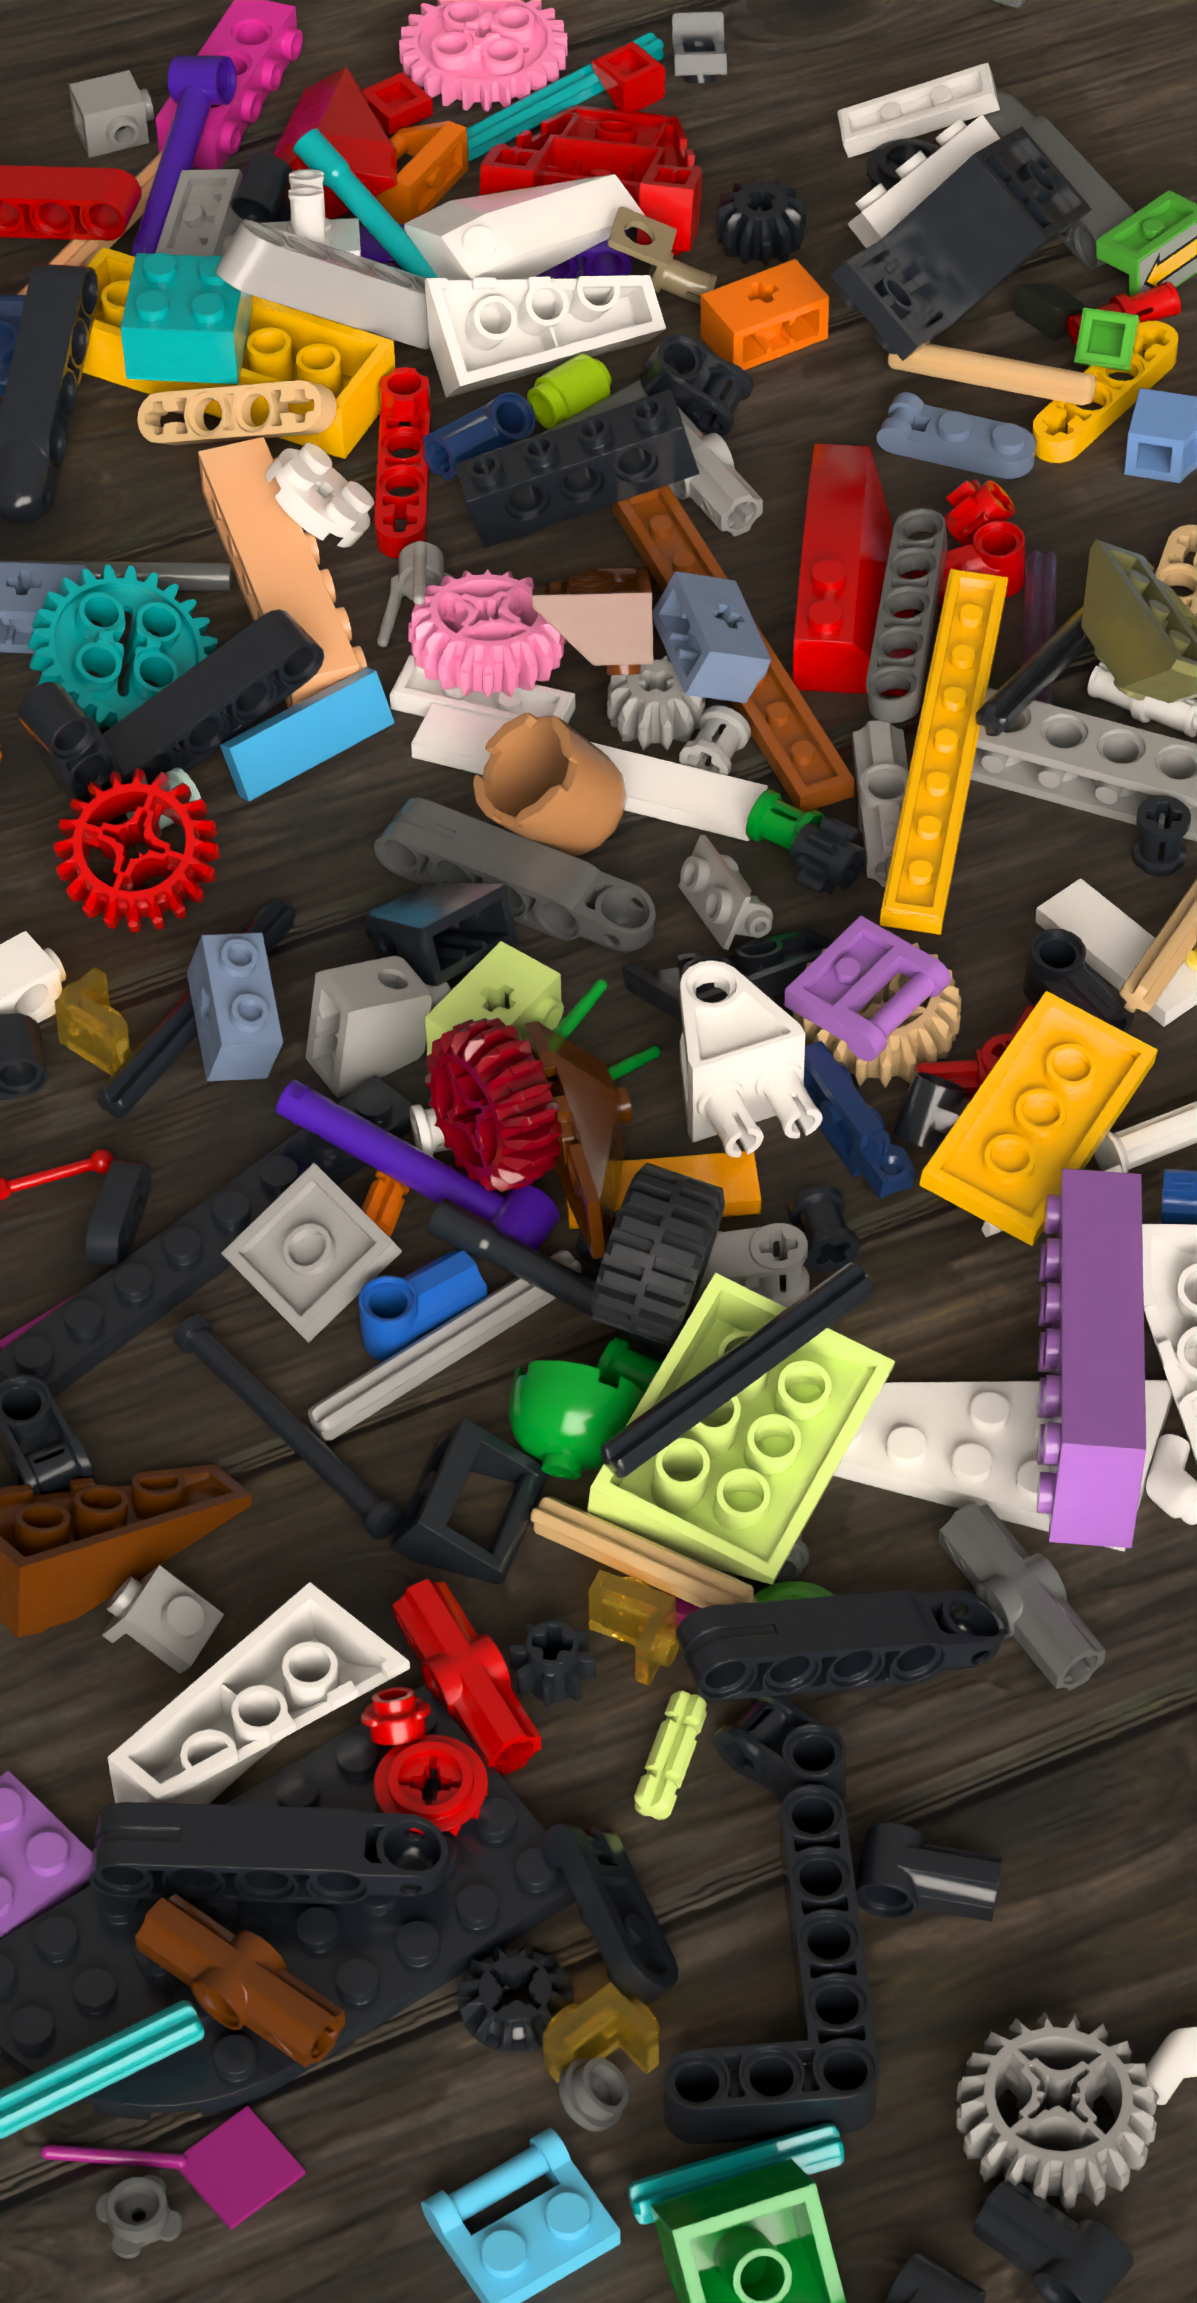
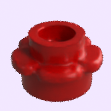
[361,1687,431,1745]

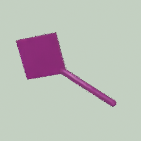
[40,2106,306,2230]

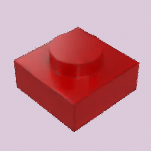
[362,72,433,135]

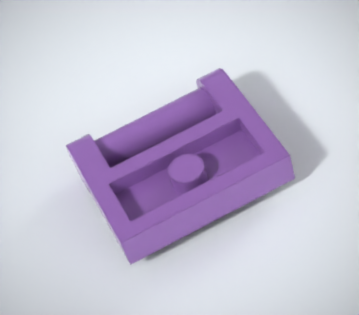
[784,916,951,1061]

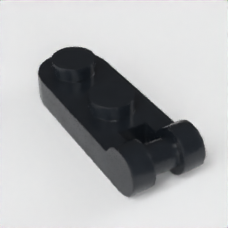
[542,1824,679,2003]

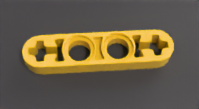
[1032,321,1178,463]

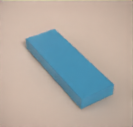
[220,667,395,801]

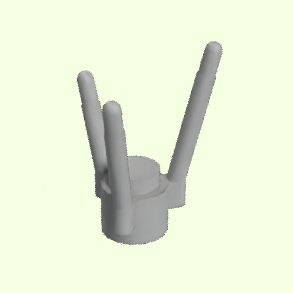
[377,541,454,647]

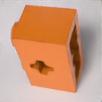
[700,259,829,370]

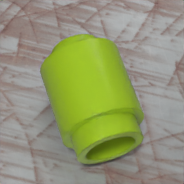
[527,353,611,429]

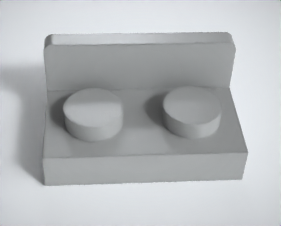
[155,169,243,256]

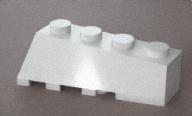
[425,275,666,398]
[107,1582,410,1804]

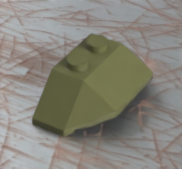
[1081,539,1197,703]

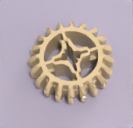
[793,942,961,1088]

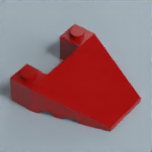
[479,105,703,256]

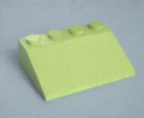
[587,1273,895,1585]

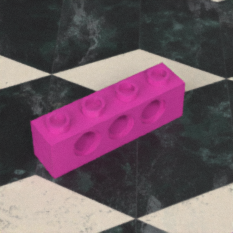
[156,0,303,170]

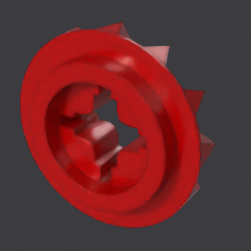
[374,1735,488,1836]

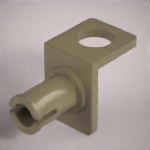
[608,207,717,307]

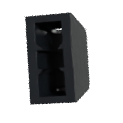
[365,883,519,986]

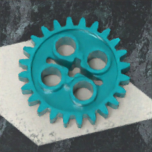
[28,564,218,730]

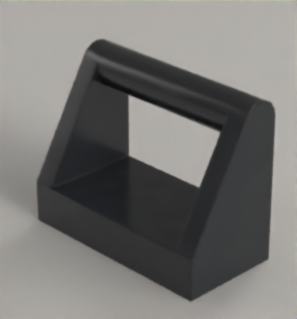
[389,1417,549,1584]

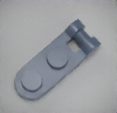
[876,392,1036,479]

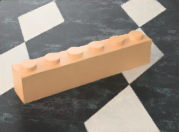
[198,437,367,708]

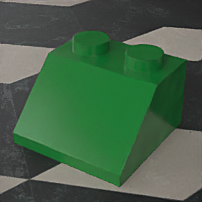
[650,2159,846,2303]

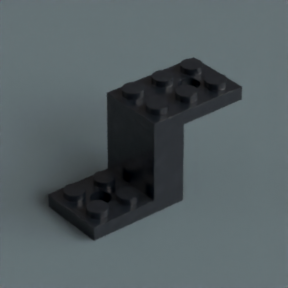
[830,126,1092,361]

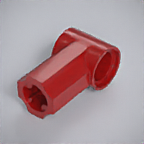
[910,521,1026,607]

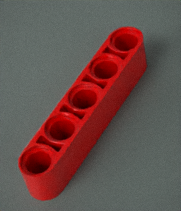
[0,165,142,240]

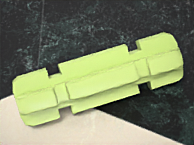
[634,1690,707,1820]

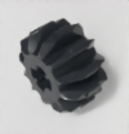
[715,178,806,267]

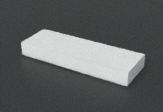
[837,63,1000,158]
[390,655,575,724]
[1035,878,1197,1027]

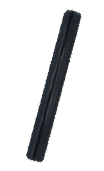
[975,605,1091,737]
[97,898,296,1118]
[600,1263,874,1478]

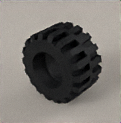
[591,1163,725,1346]

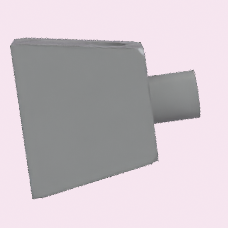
[305,956,451,1098]

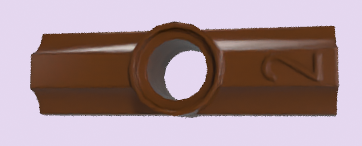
[135,1894,346,2068]

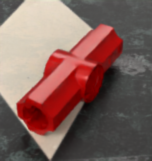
[392,1579,541,1775]

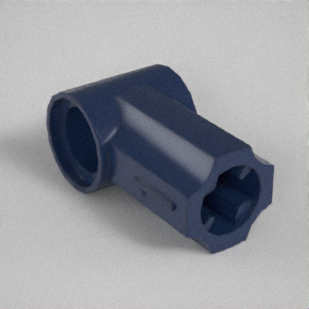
[422,392,535,481]

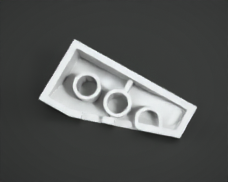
[404,174,645,280]
[1142,1224,1197,1464]

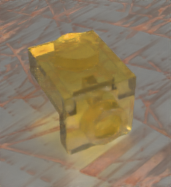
[588,1570,679,1686]
[543,1982,660,2084]

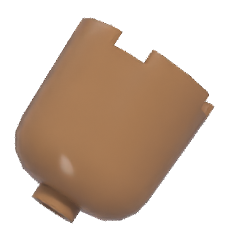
[473,713,626,856]

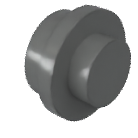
[559,2058,629,2132]

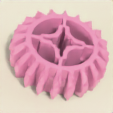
[408,568,566,699]

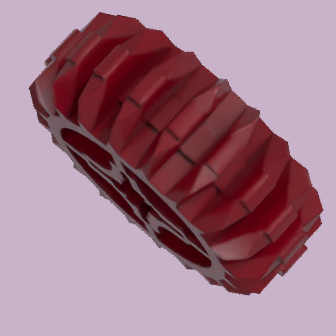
[425,1018,562,1192]

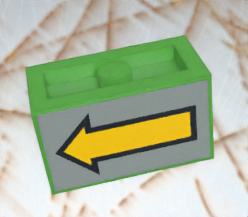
[1096,190,1197,296]

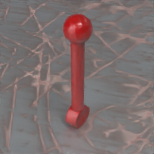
[0,1149,114,1201]

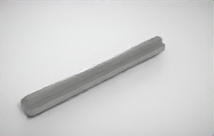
[308,1250,582,1441]

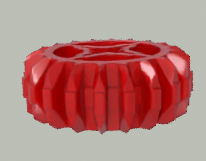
[54,767,220,933]

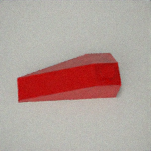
[273,67,397,220]

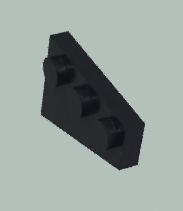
[623,928,834,1023]

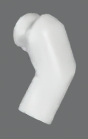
[1146,1434,1197,1525]
[1146,2027,1197,2105]

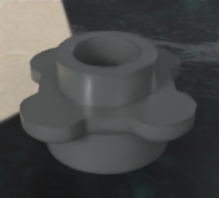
[96,2175,183,2259]

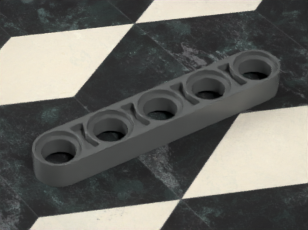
[866,508,948,723]

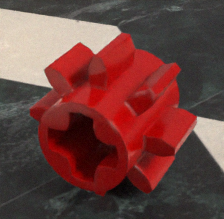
[944,479,1015,546]

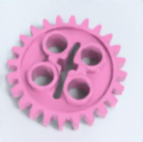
[399,0,568,111]

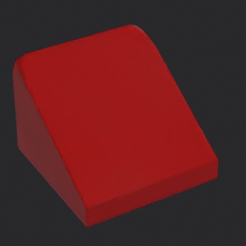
[592,41,665,112]

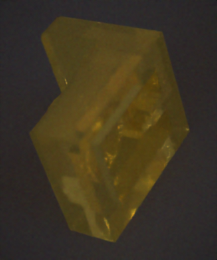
[54,967,130,1076]

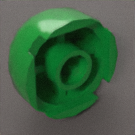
[508,1360,644,1480]

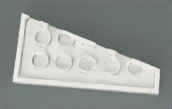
[833,1380,1173,1552]

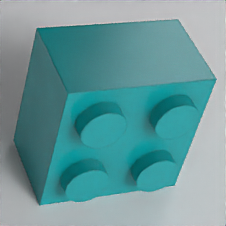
[120,253,252,384]

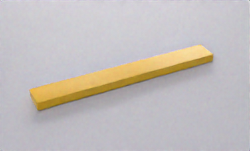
[879,569,1008,935]

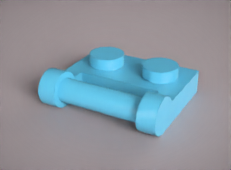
[421,2128,620,2303]

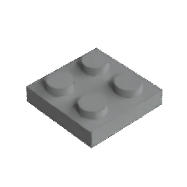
[221,1163,402,1343]

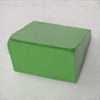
[1074,308,1140,371]

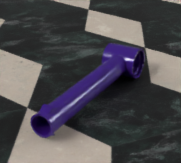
[130,55,237,257]
[276,1079,560,1250]

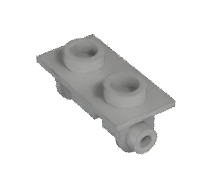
[678,834,773,950]

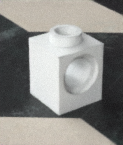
[0,931,66,1023]

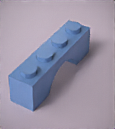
[1124,388,1197,483]

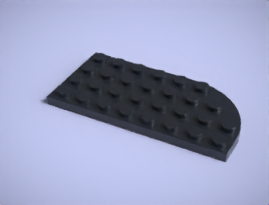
[0,1685,577,2120]

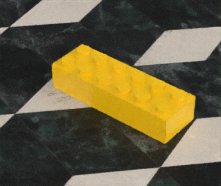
[83,247,395,459]

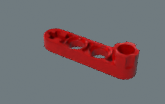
[374,367,432,559]

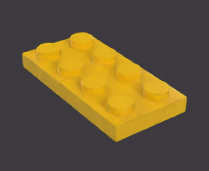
[919,991,1158,1246]

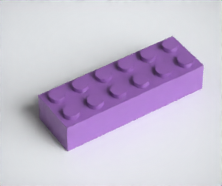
[1037,1168,1146,1548]

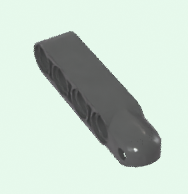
[970,91,1135,270]
[374,797,656,953]

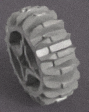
[956,2012,1157,2213]

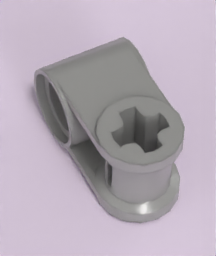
[692,1223,810,1310]

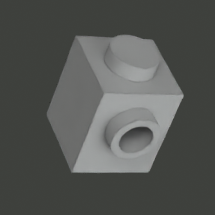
[69,70,154,157]

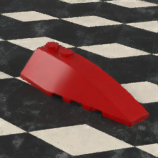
[793,444,915,696]

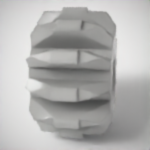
[607,654,706,751]

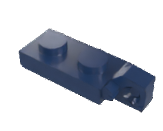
[804,1041,916,1199]

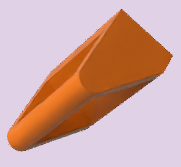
[375,121,469,224]

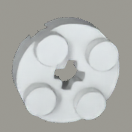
[266,443,374,548]

